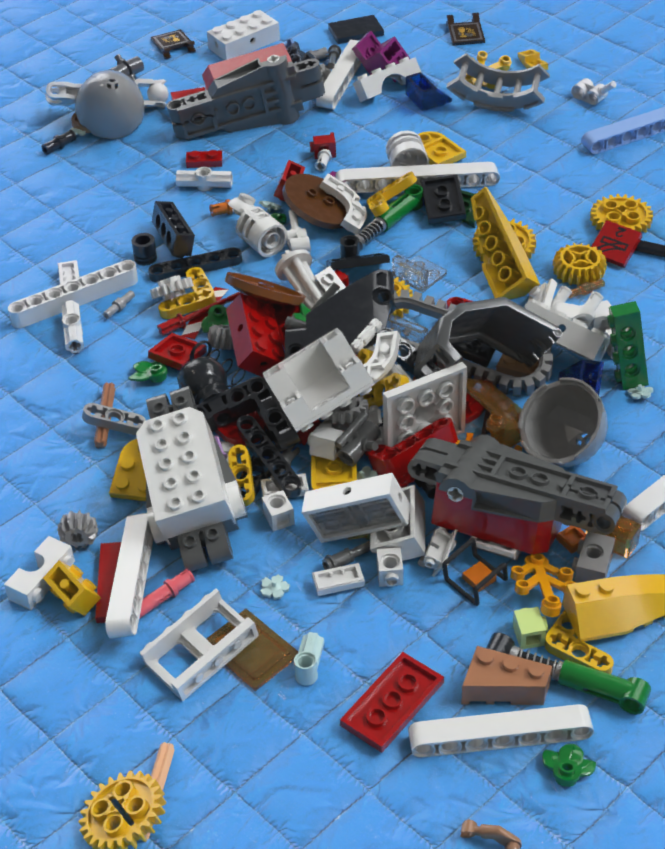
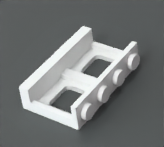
[139,589,259,701]

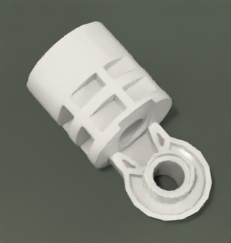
[228,193,288,257]

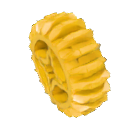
[552,243,607,287]

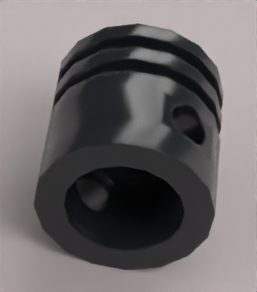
[131,233,157,266]

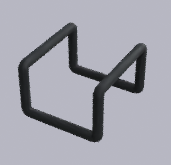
[442,538,508,606]

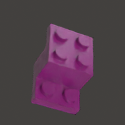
[352,31,410,82]

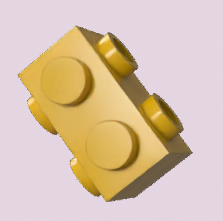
[43,560,101,616]

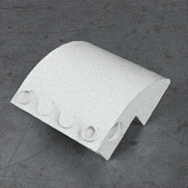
[263,328,375,432]

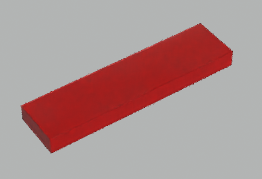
[95,542,121,623]

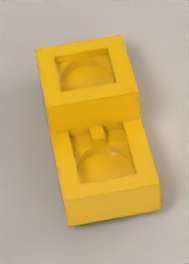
[517,49,548,70]

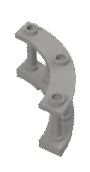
[446,53,550,112]

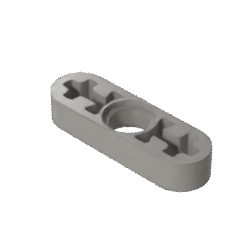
[82,403,146,435]

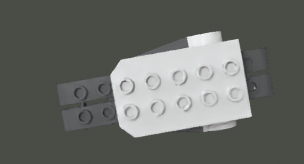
[136,386,248,572]

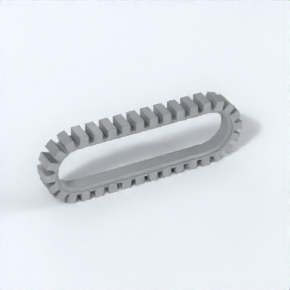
[383,290,553,397]

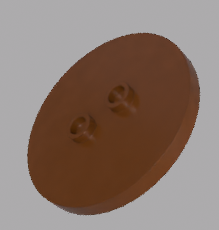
[282,174,346,229]

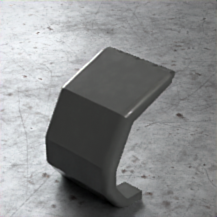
[414,297,562,380]

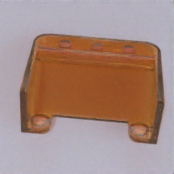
[466,378,522,447]

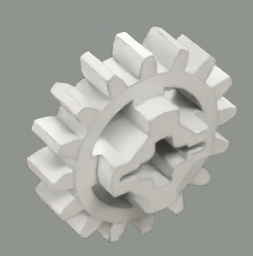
[150,275,194,301]

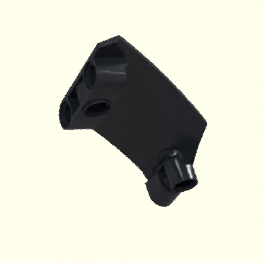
[285,269,396,359]

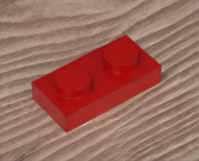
[186,150,223,168]

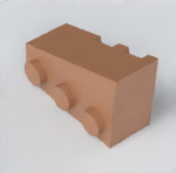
[461,646,552,705]

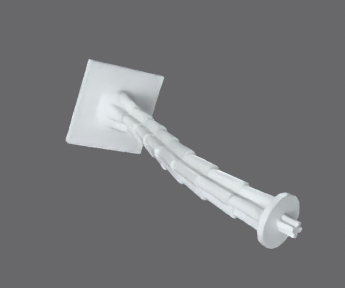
[275,249,467,447]

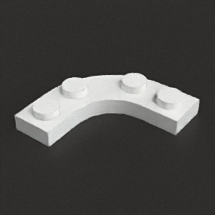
[319,173,367,234]
[364,331,401,383]

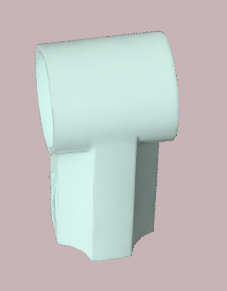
[294,632,324,686]

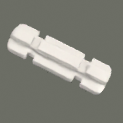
[350,318,382,354]

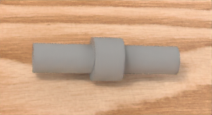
[103,290,135,319]

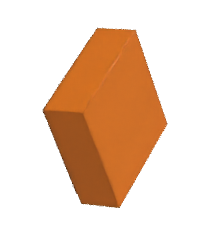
[556,526,586,554]
[462,561,497,593]

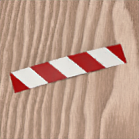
[181,287,229,339]

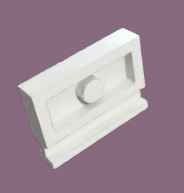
[525,278,557,308]

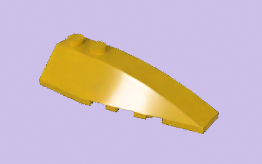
[471,187,540,299]
[562,574,665,642]

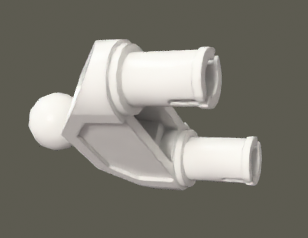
[550,286,604,325]

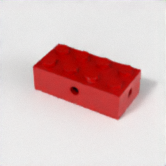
[226,293,285,378]

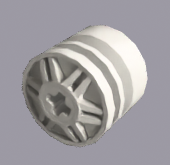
[386,130,429,167]

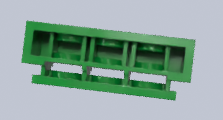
[607,301,649,390]

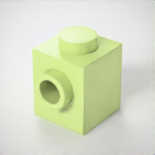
[513,607,548,649]

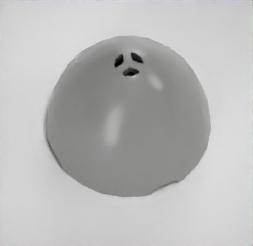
[75,70,145,139]
[518,377,608,467]

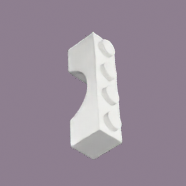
[353,57,423,103]

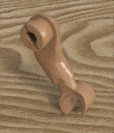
[460,819,522,849]

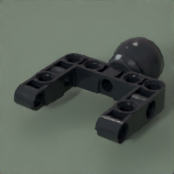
[177,356,300,452]

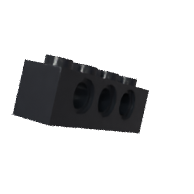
[152,201,195,258]

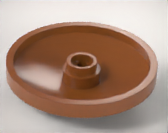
[225,272,306,306]

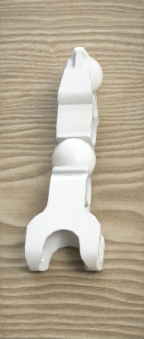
[46,78,169,108]

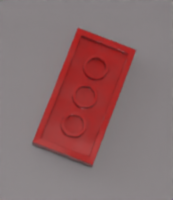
[340,652,444,753]

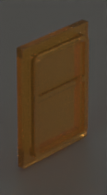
[206,609,298,691]

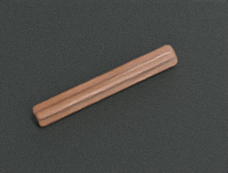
[94,382,115,448]

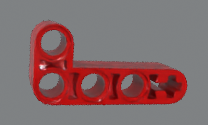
[367,417,458,479]

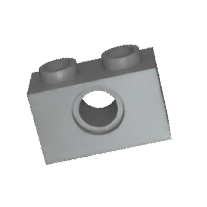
[572,531,616,583]

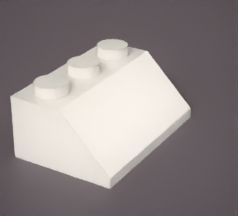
[370,485,426,561]

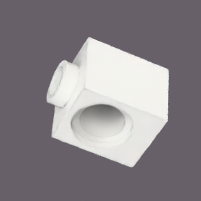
[262,490,295,532]
[376,547,404,587]

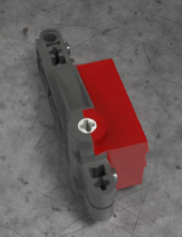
[167,43,325,140]
[407,435,627,554]

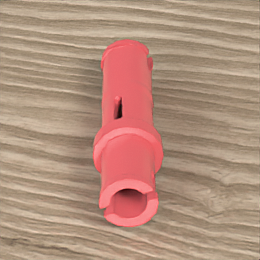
[139,568,195,619]

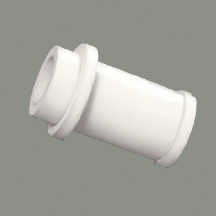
[315,149,332,172]

